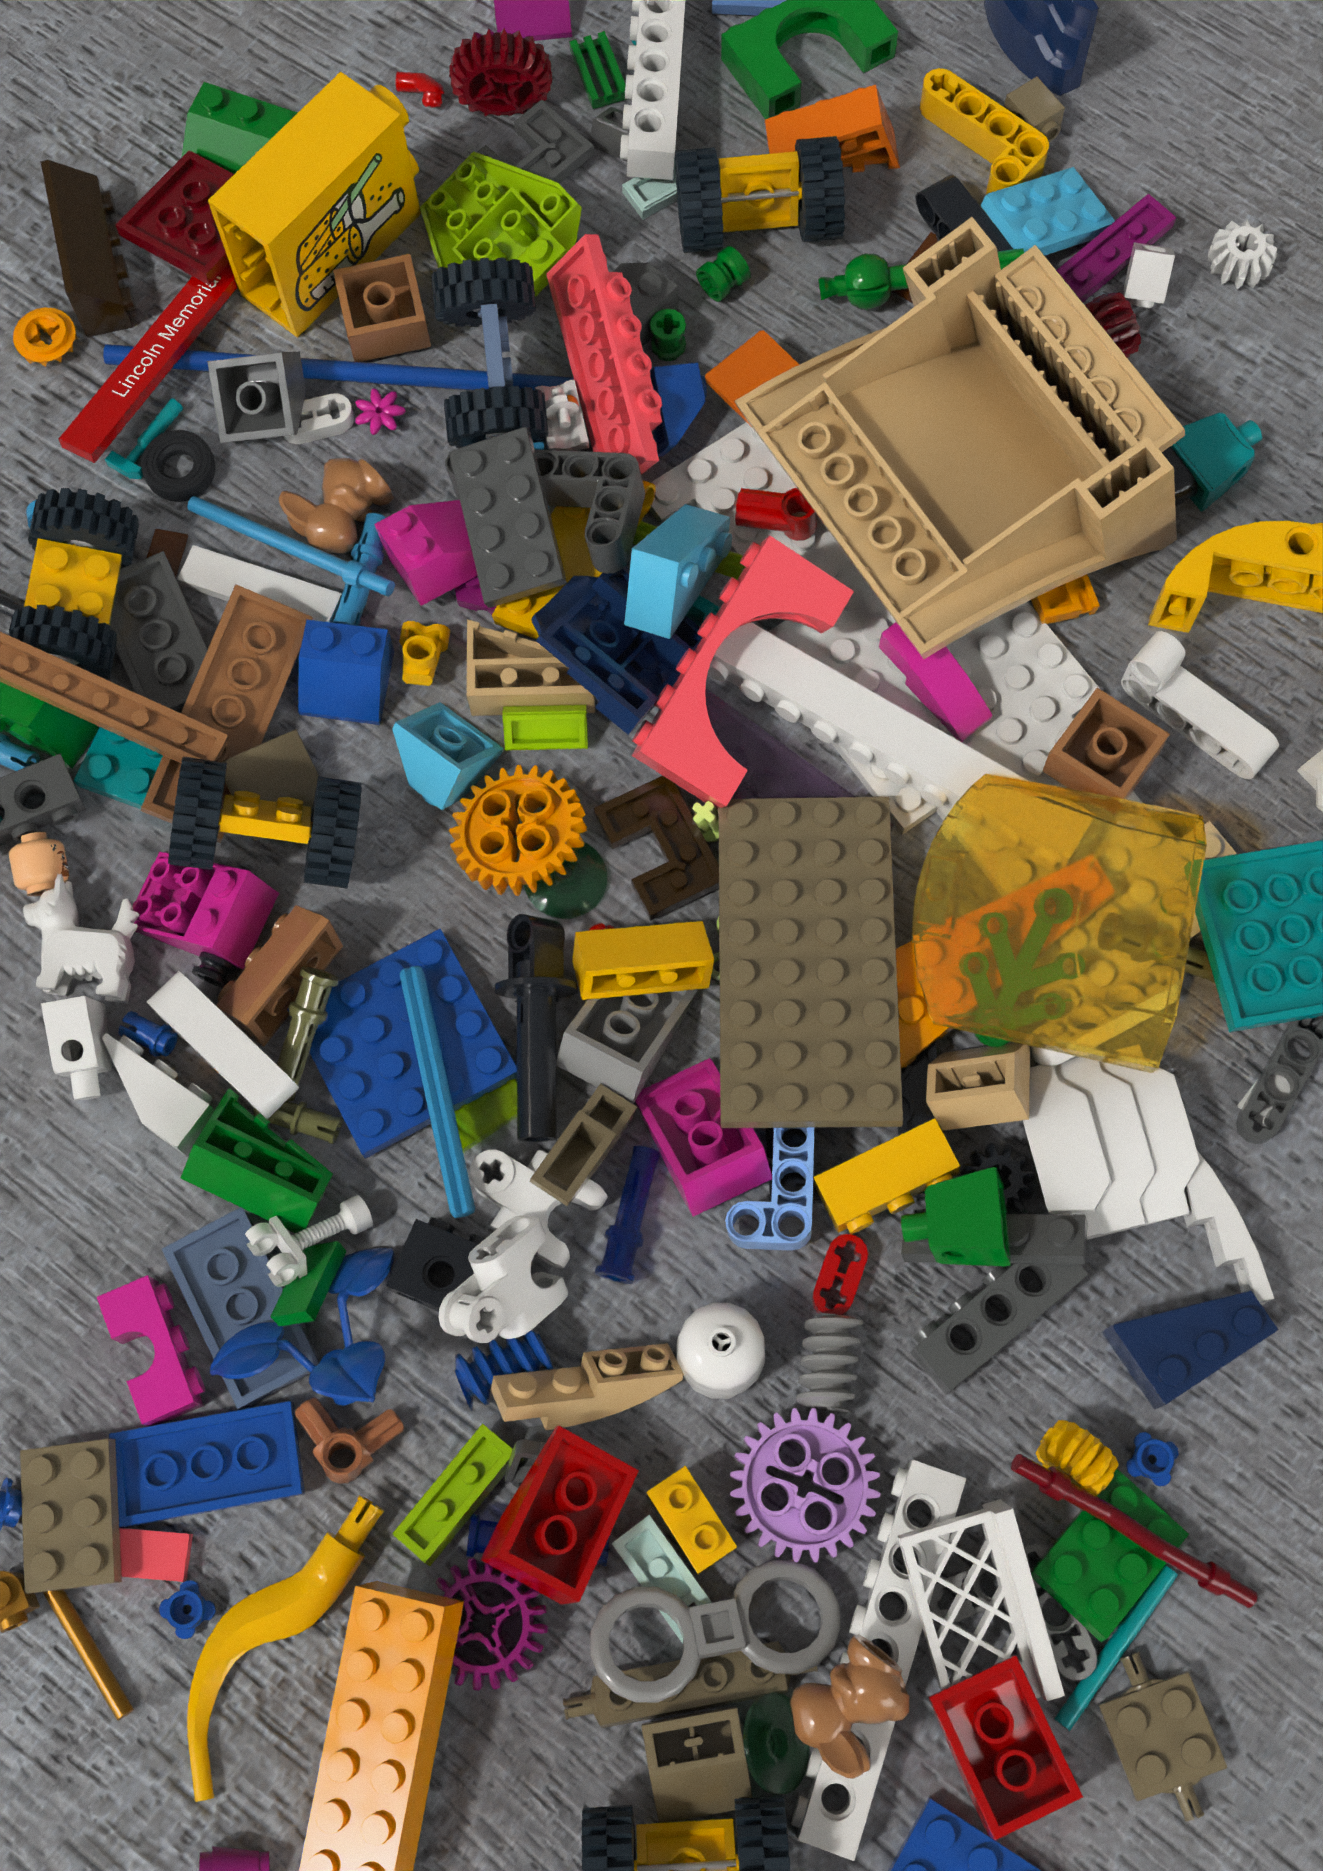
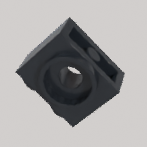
[386,1217,485,1312]

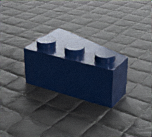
[1102,1291,1279,1410]

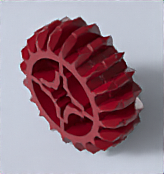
[449,28,552,116]

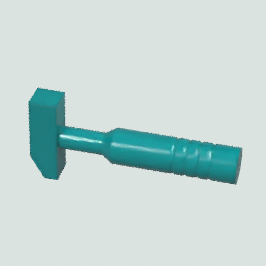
[104,398,183,479]

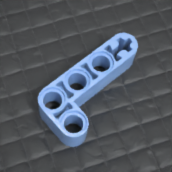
[725,1127,815,1250]

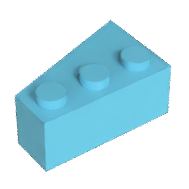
[624,504,733,639]

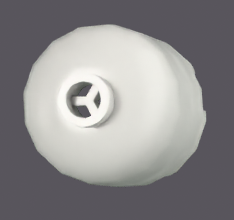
[676,1302,765,1399]

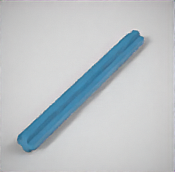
[399,966,475,1218]

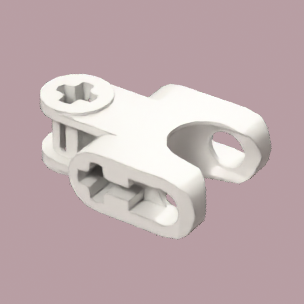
[470,1150,608,1268]
[438,1216,568,1343]

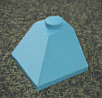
[392,702,504,810]

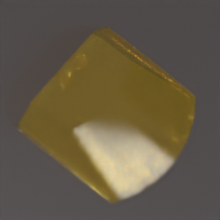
[912,774,1207,1073]

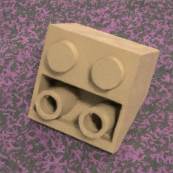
[926,1041,1030,1131]

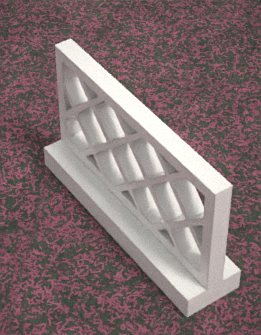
[897,1499,1065,1701]

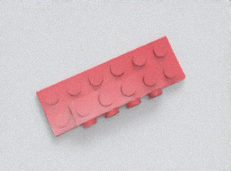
[546,234,662,475]

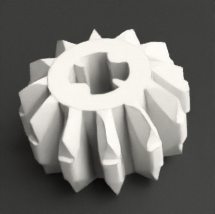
[1207,218,1277,290]

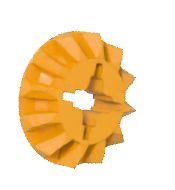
[13,307,78,367]

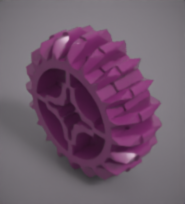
[435,1558,548,1691]

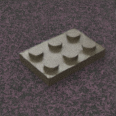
[20,1439,122,1594]

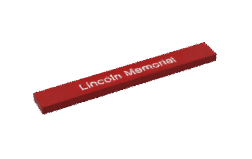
[58,264,238,463]

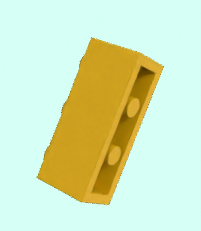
[572,921,714,1000]
[813,1118,960,1234]

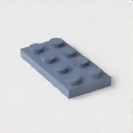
[162,1207,320,1410]

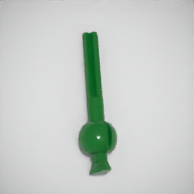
[818,248,1024,310]

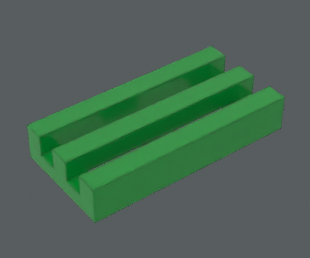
[569,31,627,109]

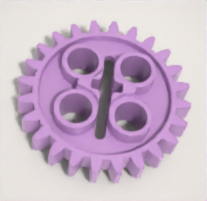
[730,1408,880,1563]

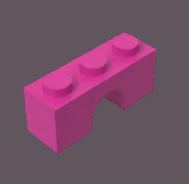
[97,1275,205,1427]

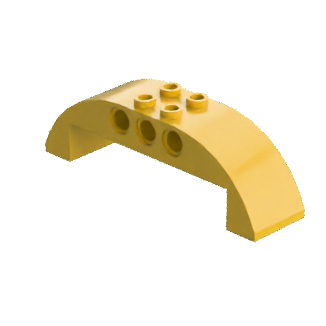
[1148,521,1323,633]

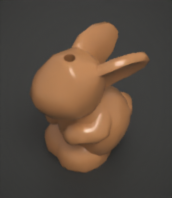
[279,458,394,554]
[790,1634,910,1779]

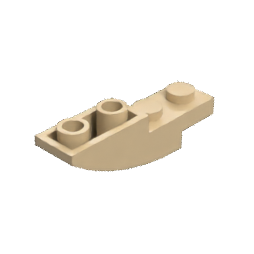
[491,1343,684,1430]

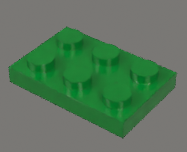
[1031,1469,1189,1642]

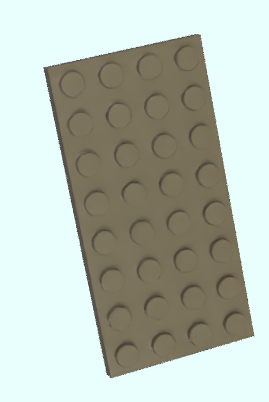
[718,797,903,1128]

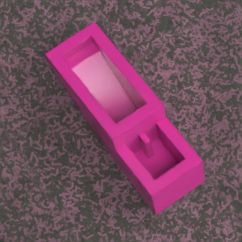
[879,622,993,742]

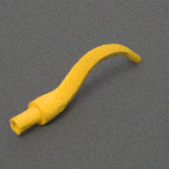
[187,1495,384,1802]

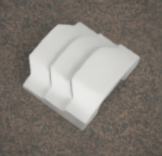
[1023,1043,1200,1240]

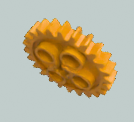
[449,765,587,896]

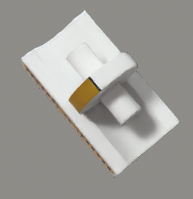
[535,380,589,451]

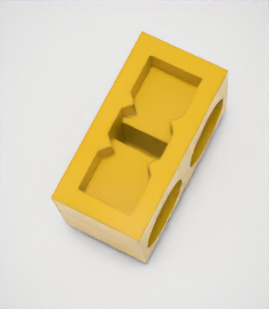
[646,1466,737,1575]

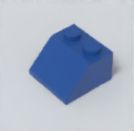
[298,619,395,725]

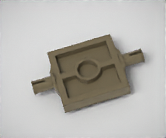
[1098,1651,1228,1821]

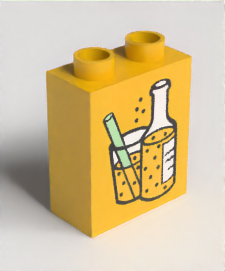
[208,71,421,338]

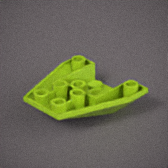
[420,151,582,297]

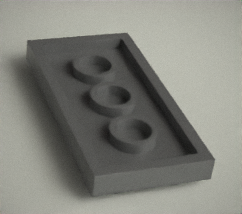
[449,427,567,608]
[110,551,208,713]

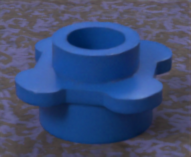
[1126,1432,1179,1487]
[0,1478,22,1531]
[159,1580,216,1639]

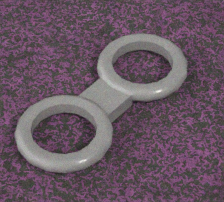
[590,1560,841,1703]

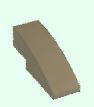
[529,1083,637,1206]

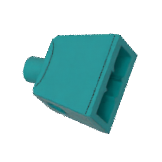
[1171,413,1262,512]

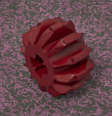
[1085,292,1141,358]

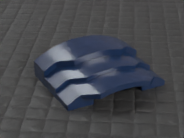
[984,0,1099,96]
[531,566,703,735]

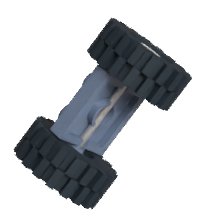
[431,258,549,448]

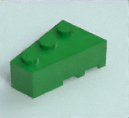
[0,682,99,769]

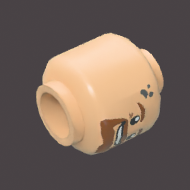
[9,832,69,897]

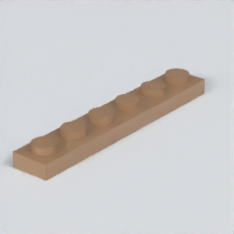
[0,632,229,763]

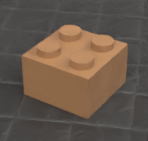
[333,254,431,362]
[1042,688,1170,818]

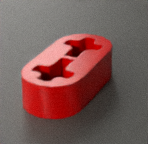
[812,1234,868,1315]

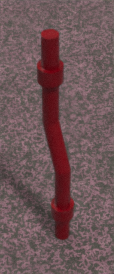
[1011,1454,1258,1608]

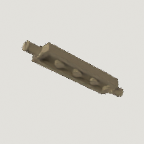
[563,1641,818,1728]

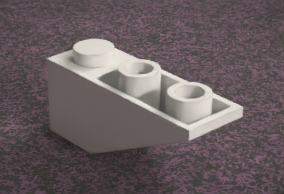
[102,1033,214,1156]

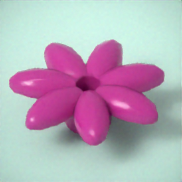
[355,388,406,435]

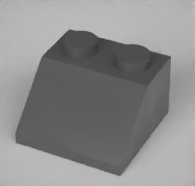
[613,263,679,347]
[207,351,306,443]

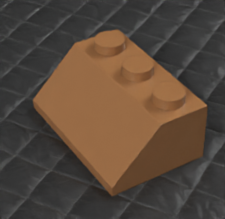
[216,905,343,1047]

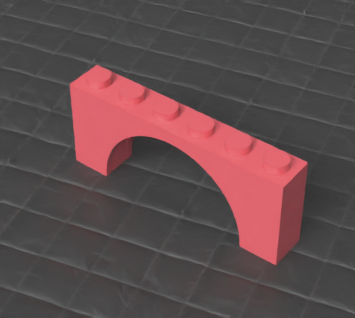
[631,536,854,810]

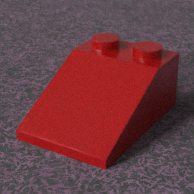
[481,1425,639,1605]
[928,1655,1083,1840]

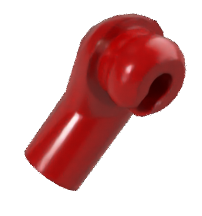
[395,72,445,108]

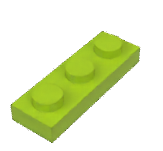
[392,1423,513,1566]

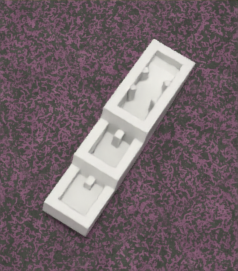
[1184,1151,1274,1305]

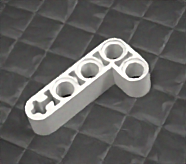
[1121,631,1279,779]
[147,971,299,1120]

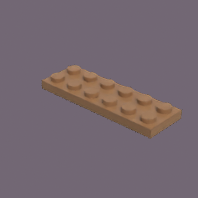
[140,584,313,843]

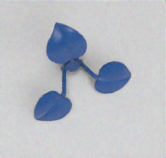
[210,1248,395,1406]

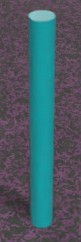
[1054,1565,1178,1731]

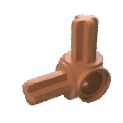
[295,1398,404,1484]

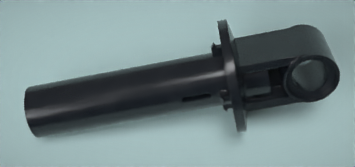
[495,914,578,1142]

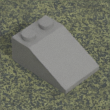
[556,989,698,1104]

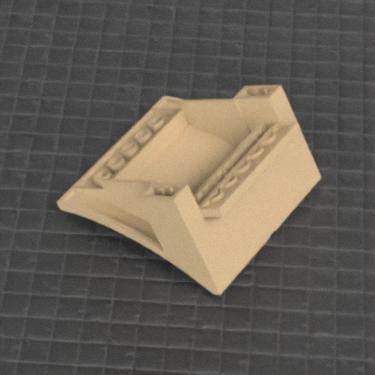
[735,217,1185,659]

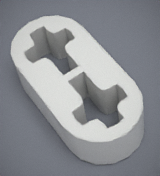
[283,393,354,444]

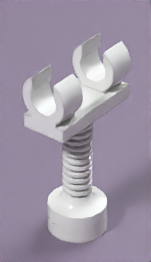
[245,1195,373,1287]

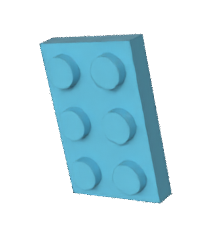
[980,167,1115,256]

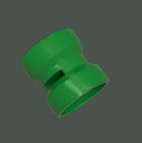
[696,246,751,302]

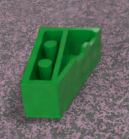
[180,1088,333,1233]

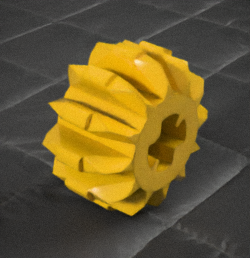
[1036,1420,1119,1496]

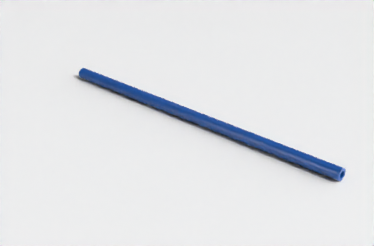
[103,344,579,397]

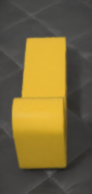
[920,68,1049,194]

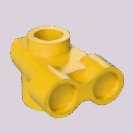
[399,621,451,686]

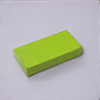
[502,704,588,750]

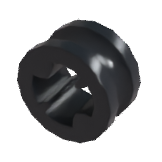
[192,952,236,988]

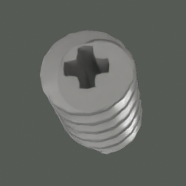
[796,1313,863,1413]

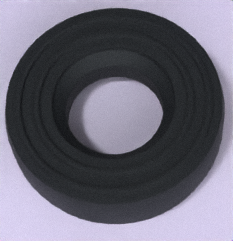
[141,430,215,502]

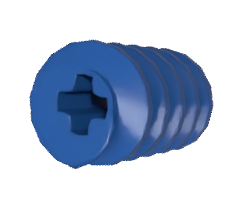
[455,1329,554,1411]

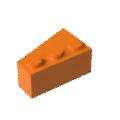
[765,84,900,173]

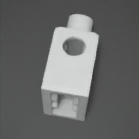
[41,996,112,1101]

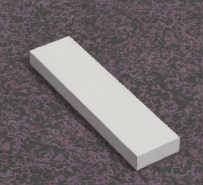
[177,545,342,623]

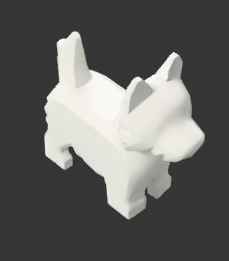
[23,874,139,1004]

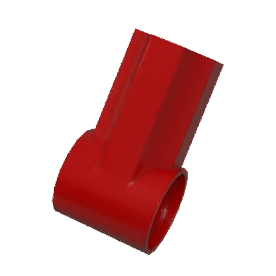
[735,488,818,541]

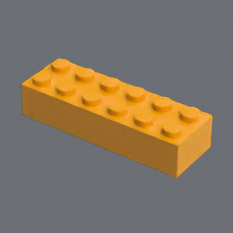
[299,1581,464,1871]

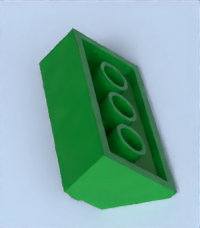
[181,82,298,174]

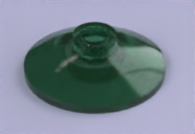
[524,841,608,919]
[743,1692,809,1795]

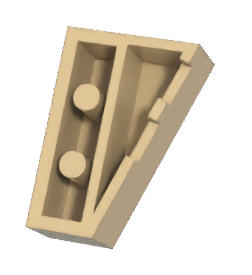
[467,619,595,716]

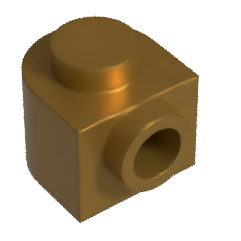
[0,1571,40,1633]

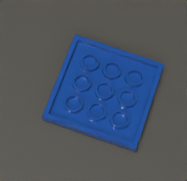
[287,928,517,1159]

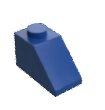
[650,363,707,457]

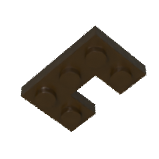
[593,776,719,921]

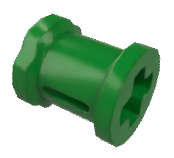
[650,309,686,361]

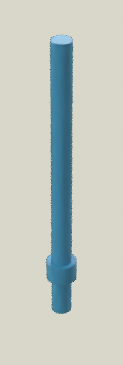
[187,496,395,597]

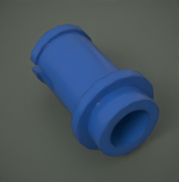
[118,1011,178,1057]

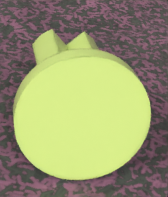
[692,801,719,842]

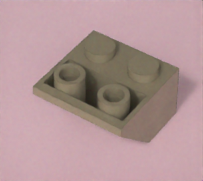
[642,1706,753,1823]

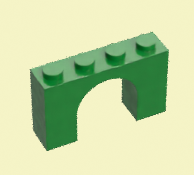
[721,0,898,119]

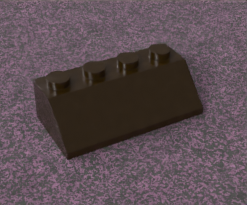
[40,160,136,338]

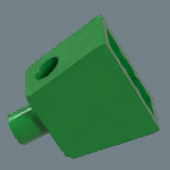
[901,1167,1011,1267]

